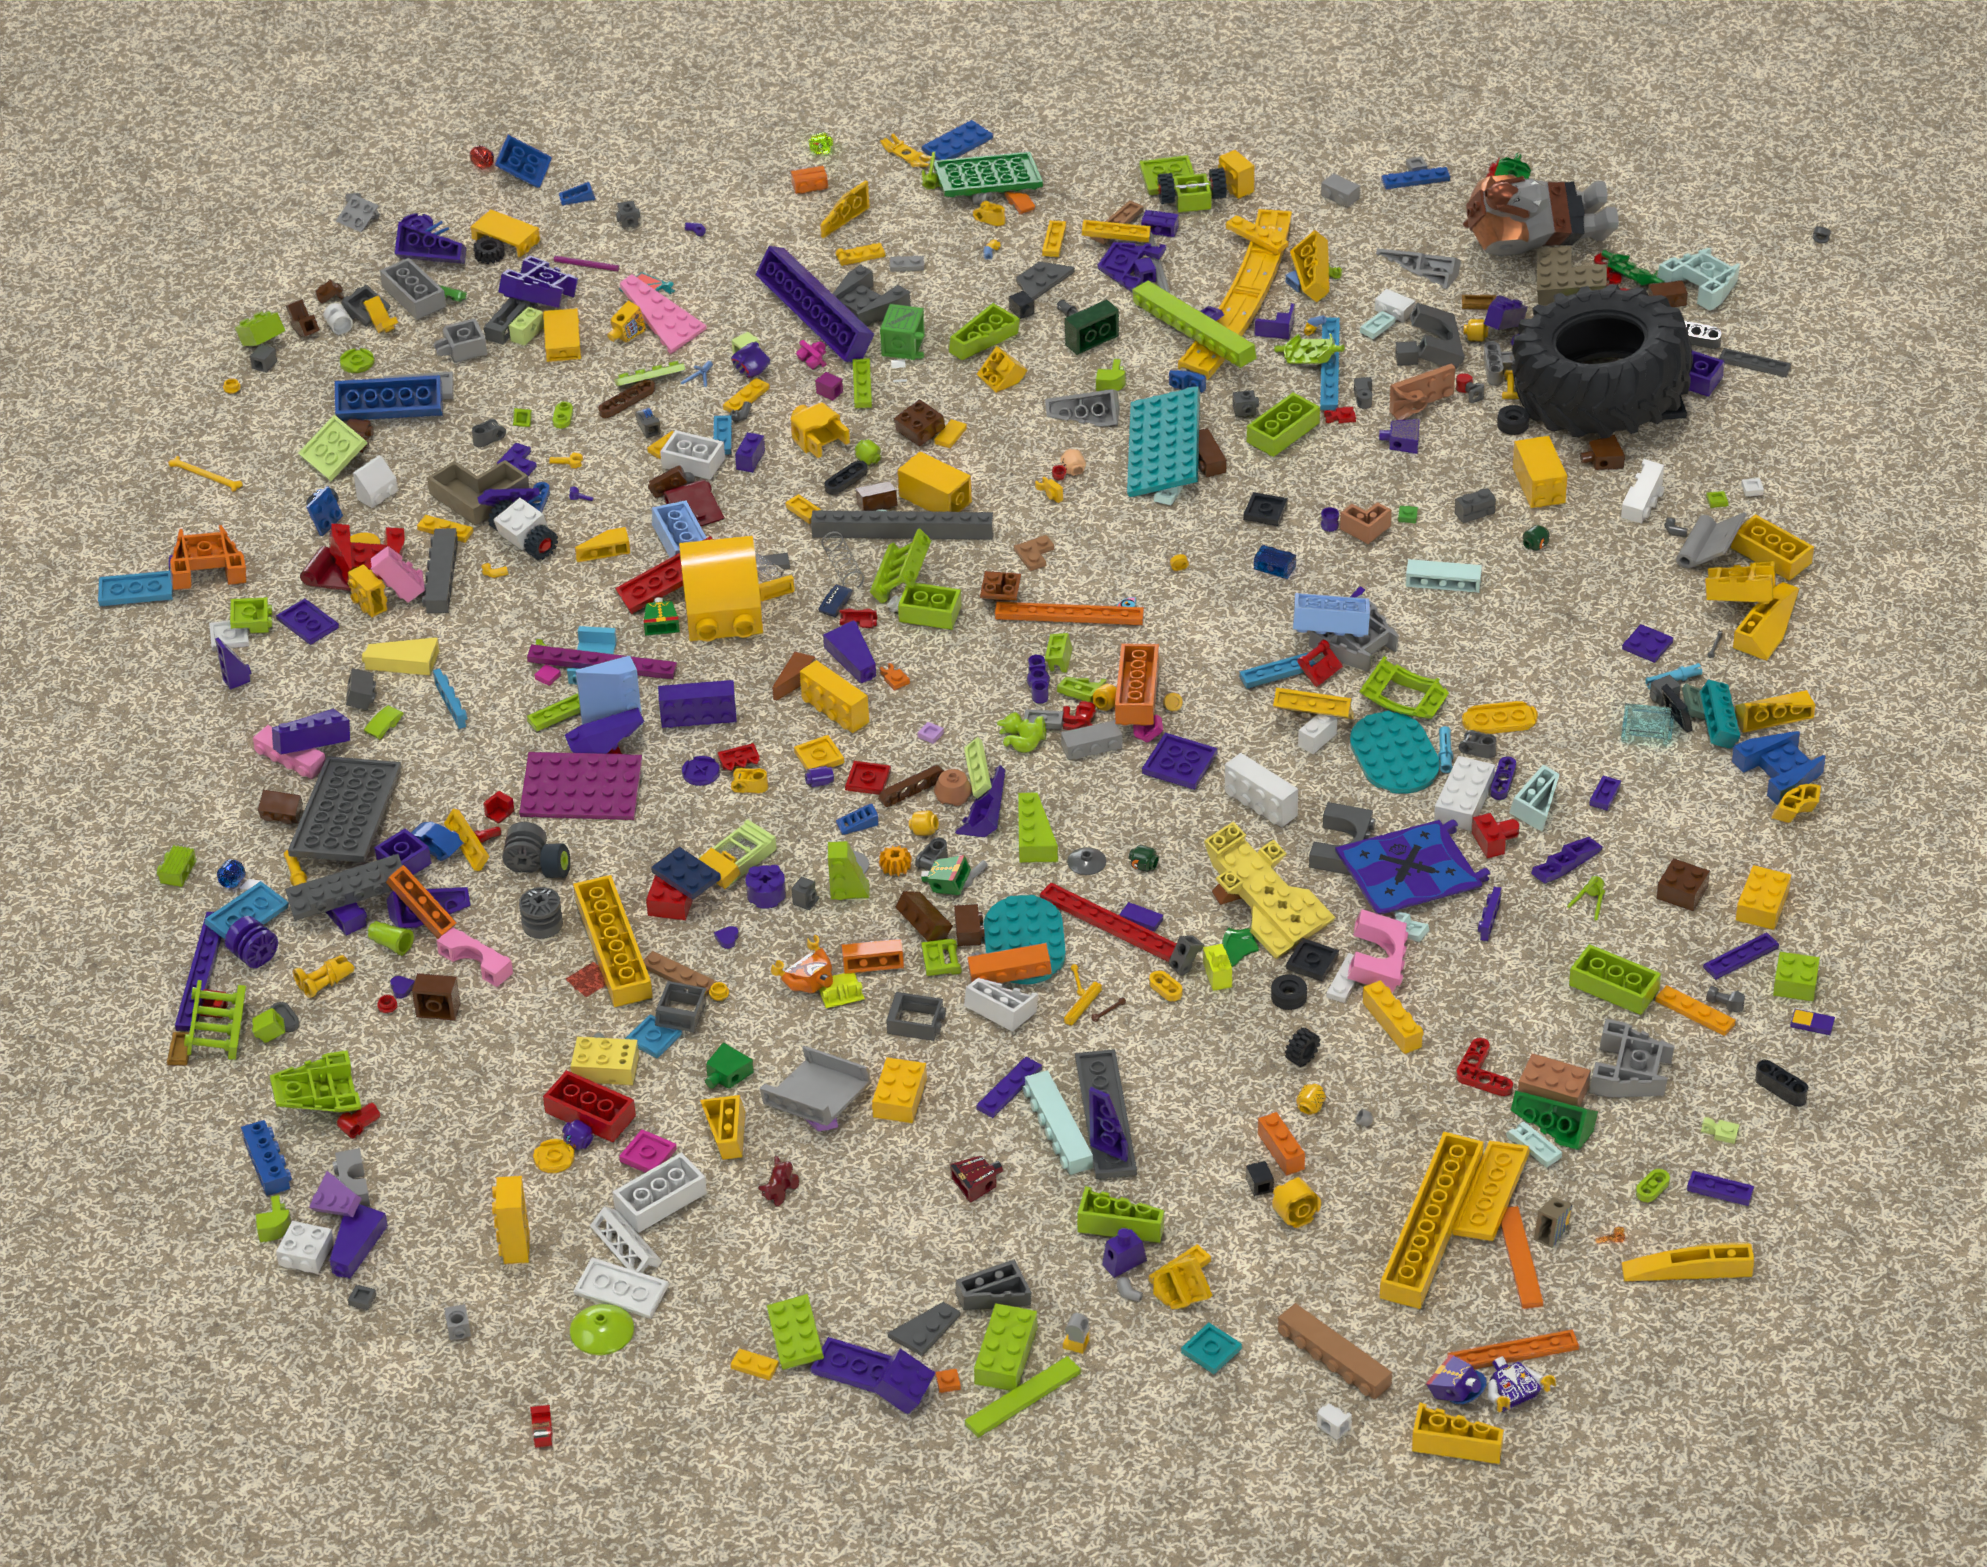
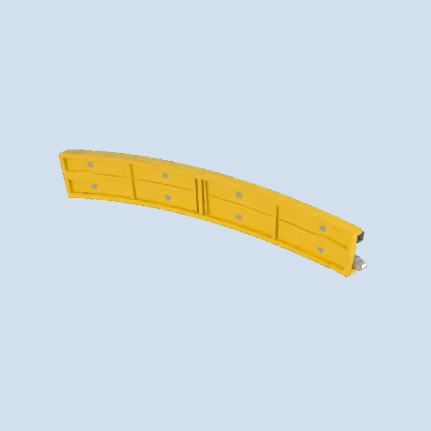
[1178,209,1292,380]

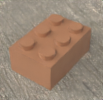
[1518,1053,1591,1107]

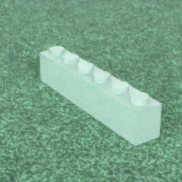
[1023,1070,1093,1175]

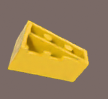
[700,1095,745,1160]

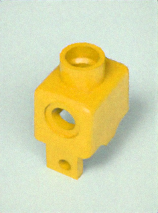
[790,402,850,458]

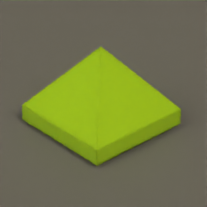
[513,408,532,427]

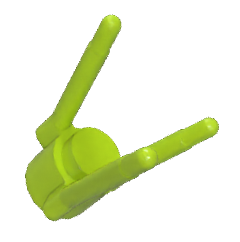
[922,151,940,189]
[1567,876,1605,920]

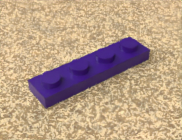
[976,1056,1042,1118]

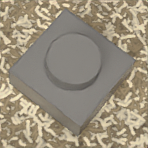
[1406,156,1427,171]

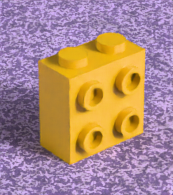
[348,564,387,618]

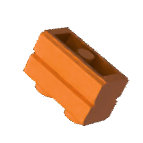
[791,166,828,194]

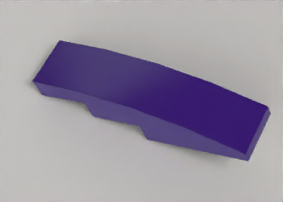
[1531,837,1603,884]

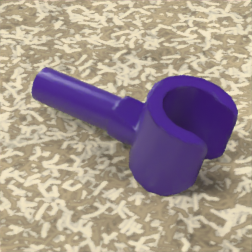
[569,486,594,501]

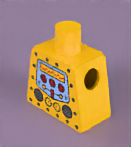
[607,300,646,342]

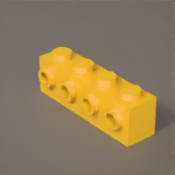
[1363,980,1424,1054]

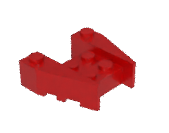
[329,523,405,587]

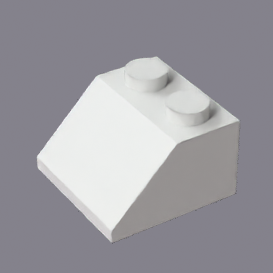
[353,455,398,508]

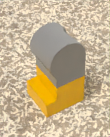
[1063,1313,1090,1354]

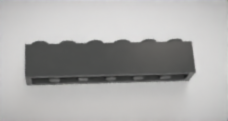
[422,528,458,614]

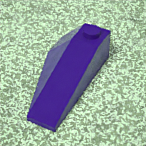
[565,707,645,754]

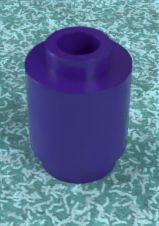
[805,766,834,788]

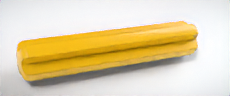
[1064,981,1102,1026]

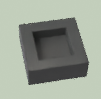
[348,1285,377,1310]

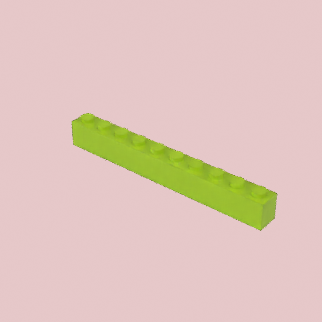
[1132,281,1257,368]

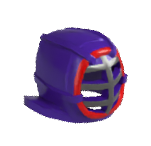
[731,342,771,378]

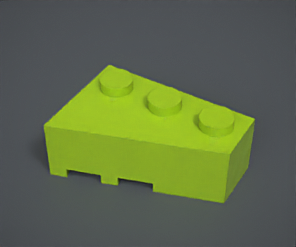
[828,841,870,900]

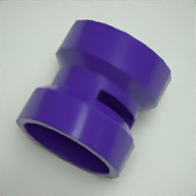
[1321,507,1339,532]

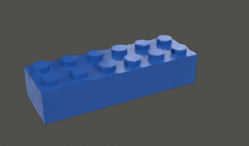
[334,375,443,421]

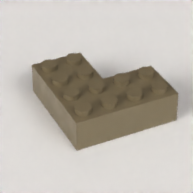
[1537,246,1608,306]
[427,460,530,526]

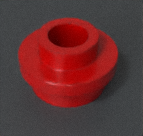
[377,995,398,1013]

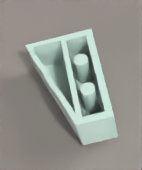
[1509,765,1559,831]

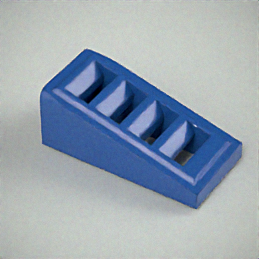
[558,182,596,206]
[836,804,879,835]

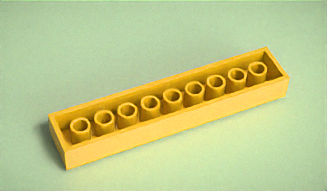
[1379,1132,1484,1309]

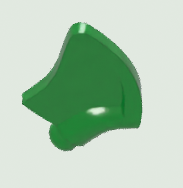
[1222,927,1259,967]

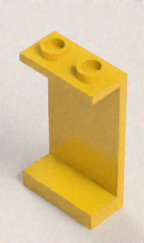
[470,209,540,258]
[543,308,581,362]

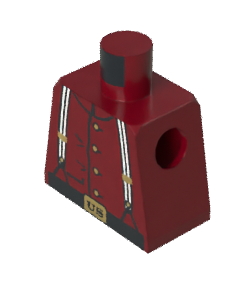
[950,1156,1003,1203]

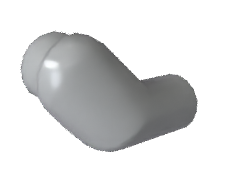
[1117,1277,1143,1303]

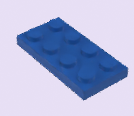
[922,120,993,160]

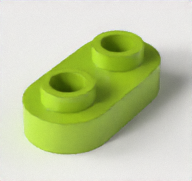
[553,401,573,429]
[1636,1169,1670,1202]

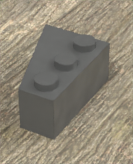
[955,1259,1032,1310]

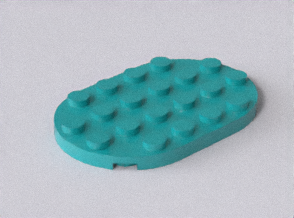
[1350,711,1440,794]
[984,895,1066,984]

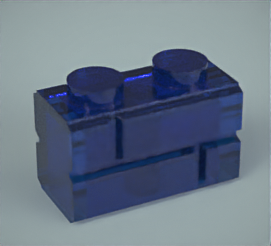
[1254,545,1296,579]

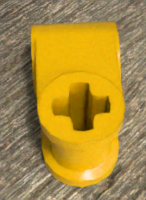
[973,201,1006,226]
[731,768,769,793]

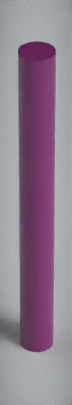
[554,255,620,272]

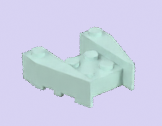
[1658,248,1740,311]

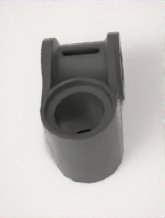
[472,419,506,447]
[1458,730,1497,759]
[915,837,948,871]

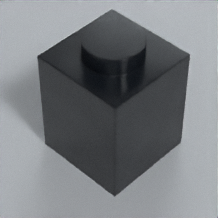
[1009,291,1035,319]
[1246,1161,1274,1196]

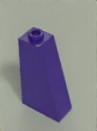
[823,620,876,684]
[330,1204,388,1279]

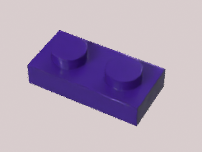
[1589,775,1621,811]

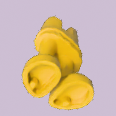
[292,955,355,998]

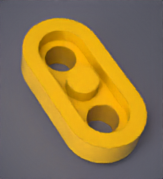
[1149,971,1183,1001]

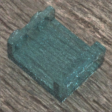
[1621,703,1674,746]

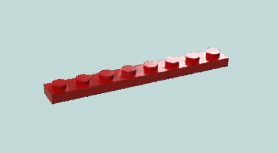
[1040,882,1176,962]

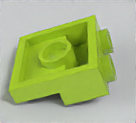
[230,597,272,633]

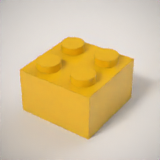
[1218,150,1255,199]

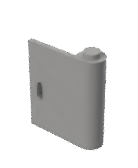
[1676,512,1747,569]

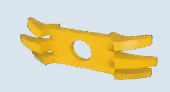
[880,133,931,167]

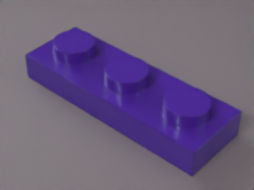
[1478,886,1502,941]
[1687,1171,1754,1206]

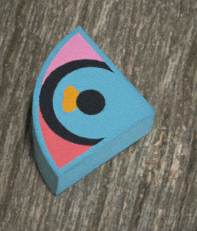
[1117,597,1136,607]

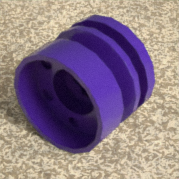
[224,916,279,968]

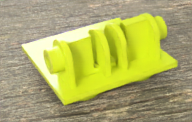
[819,973,865,1009]

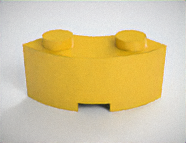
[1772,784,1821,823]

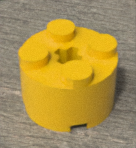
[1272,1177,1321,1228]

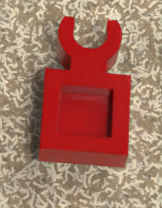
[1324,406,1356,424]

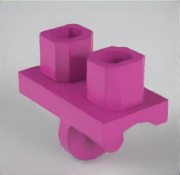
[795,340,827,370]

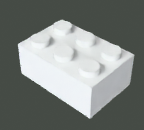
[660,430,725,480]

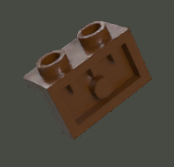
[648,465,687,498]

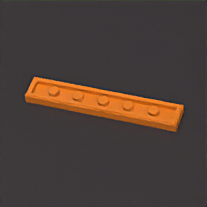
[1500,1206,1543,1309]
[1448,1329,1579,1369]

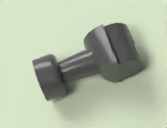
[1706,986,1745,1012]

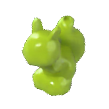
[997,712,1047,753]

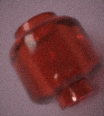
[470,145,494,169]

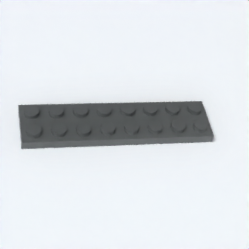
[1075,1049,1137,1179]

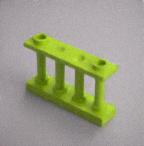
[870,528,932,603]
[184,980,246,1060]

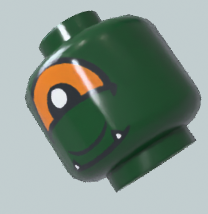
[1522,525,1550,551]
[1128,844,1159,872]

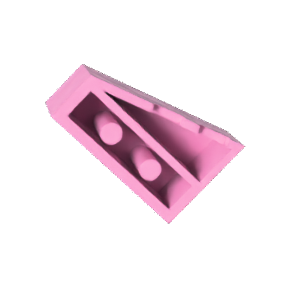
[371,546,425,603]

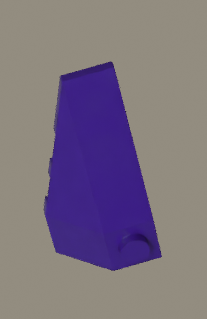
[386,887,471,929]
[1089,1087,1128,1162]

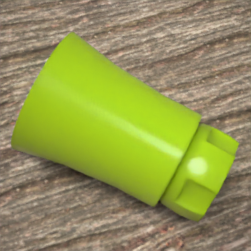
[367,921,414,956]

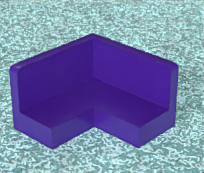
[1255,303,1295,339]

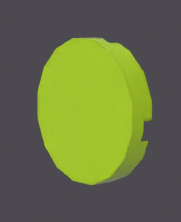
[340,348,375,373]

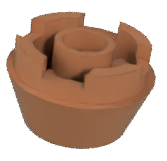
[934,769,972,806]

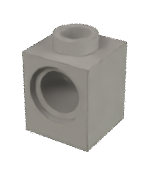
[444,1304,471,1340]

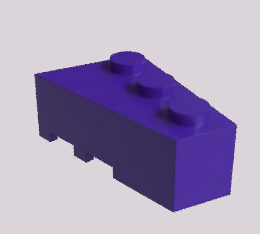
[1484,295,1528,330]

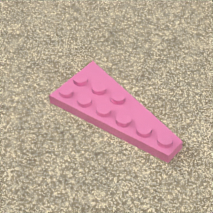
[620,274,706,354]

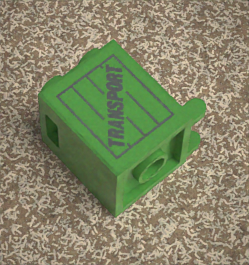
[880,304,925,360]

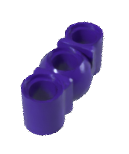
[1026,654,1050,704]

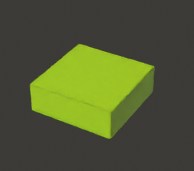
[1706,491,1729,508]

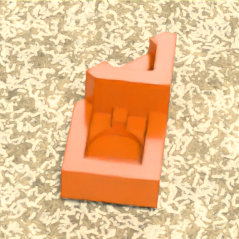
[1005,192,1035,214]

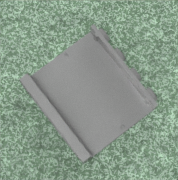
[759,1046,871,1126]

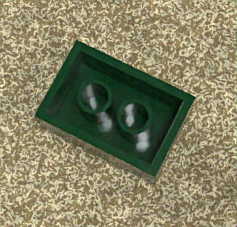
[1064,299,1119,355]

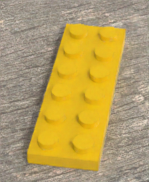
[1452,1140,1530,1241]

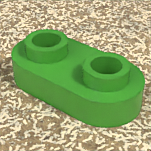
[439,285,467,302]

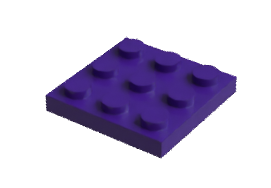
[1142,732,1218,790]

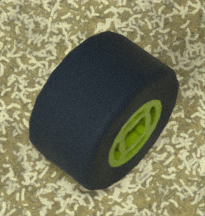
[540,843,570,878]

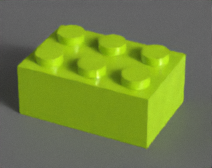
[898,583,962,630]

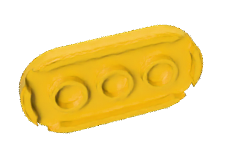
[1462,701,1538,734]

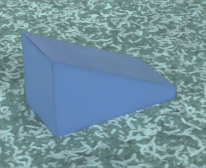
[1285,270,1300,293]

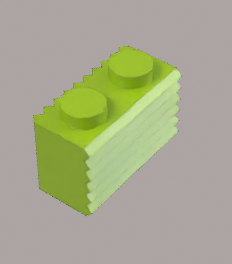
[157,845,196,887]

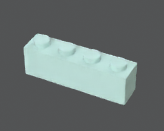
[1406,559,1482,593]

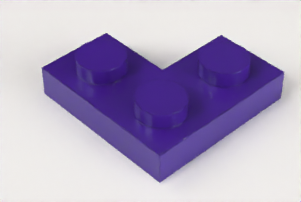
[497,443,537,476]

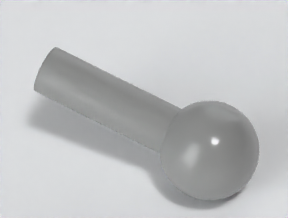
[964,860,988,888]

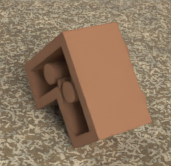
[1340,502,1392,544]

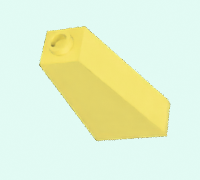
[362,638,439,675]

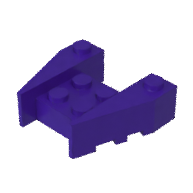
[498,256,578,308]

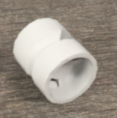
[323,303,353,335]

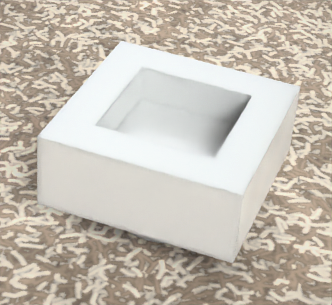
[1741,478,1764,497]

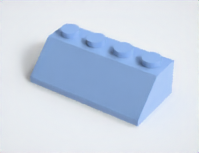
[652,501,707,558]

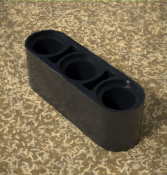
[1755,1060,1808,1107]

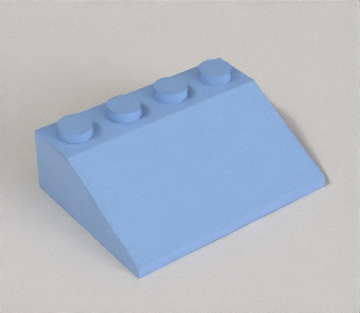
[1293,593,1370,637]
[576,656,643,725]

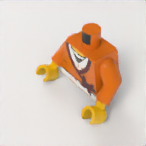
[771,935,833,994]

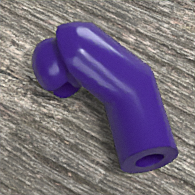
[685,222,706,236]

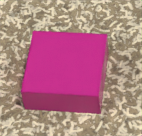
[534,664,561,686]

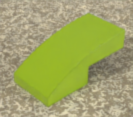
[364,705,404,740]

